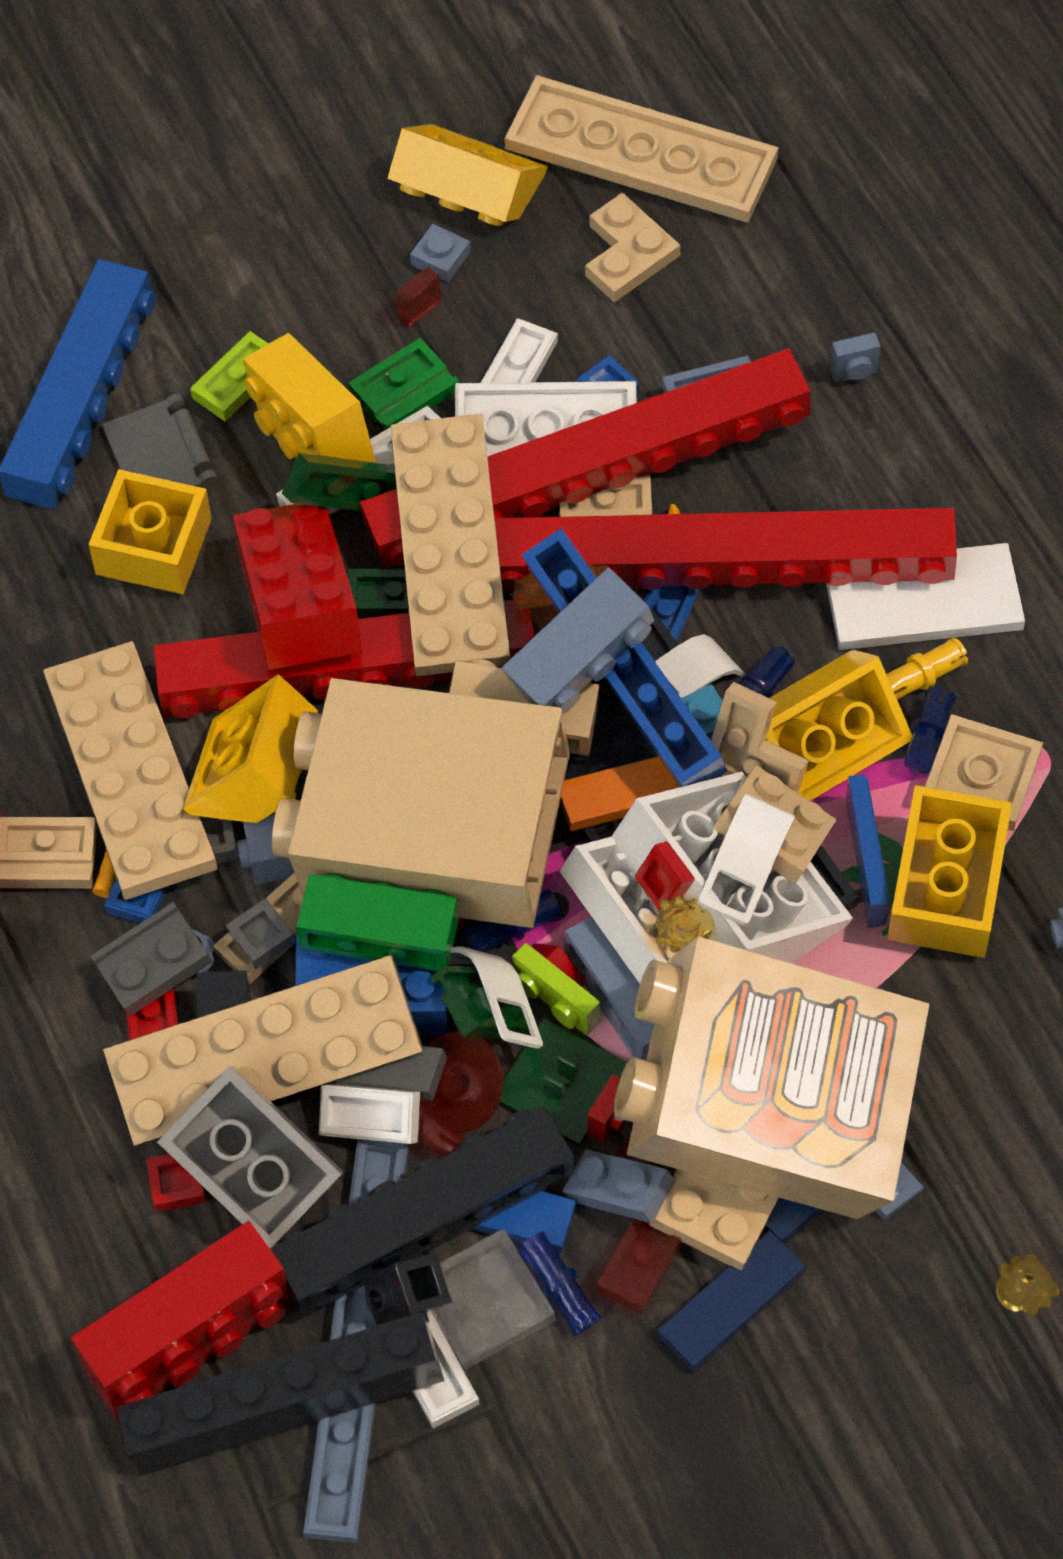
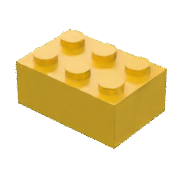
[243,333,376,463]
[887,785,1012,958]

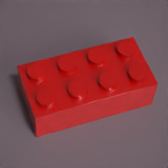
[233,503,362,670]
[71,1220,292,1421]

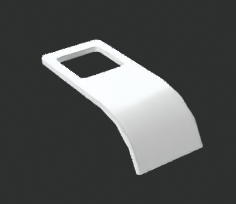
[655,634,744,698]
[698,793,795,926]
[451,947,543,1049]

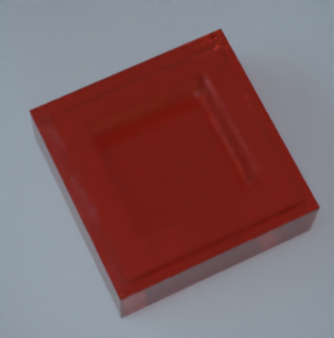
[396,267,441,328]

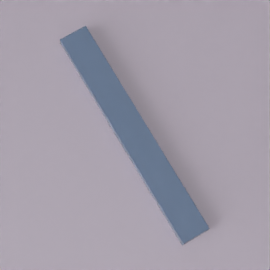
[304,1139,409,1543]

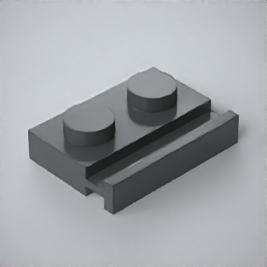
[90,902,213,1017]

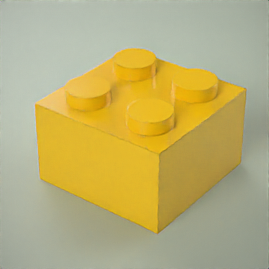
[89,469,212,594]

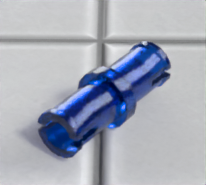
[517,1231,602,1336]

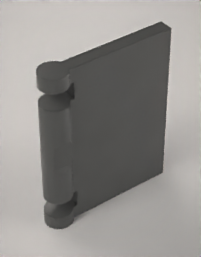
[102,394,218,488]

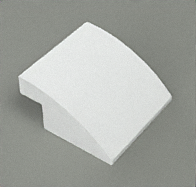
[560,771,853,984]

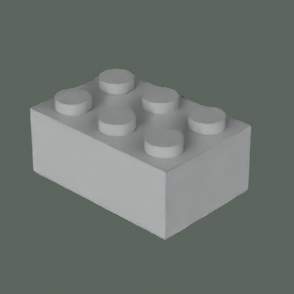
[157,1066,343,1248]

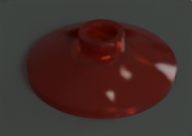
[419,1032,503,1133]

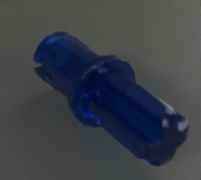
[741,646,795,698]
[904,686,956,775]
[464,888,562,952]

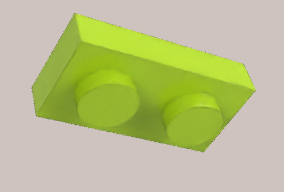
[190,331,269,422]
[512,943,601,1036]

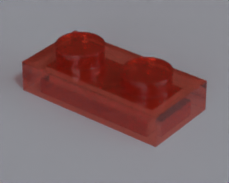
[596,1219,683,1315]

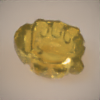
[656,896,714,953]
[996,1253,1060,1316]

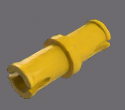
[886,638,968,700]

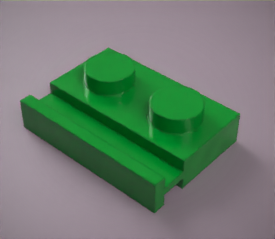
[348,338,459,431]

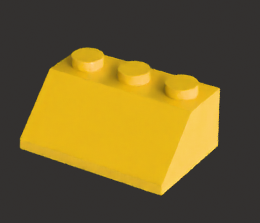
[387,124,548,226]
[766,650,914,801]
[183,674,318,823]

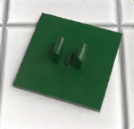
[493,1018,627,1147]

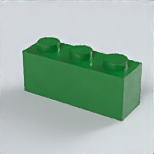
[296,873,458,971]

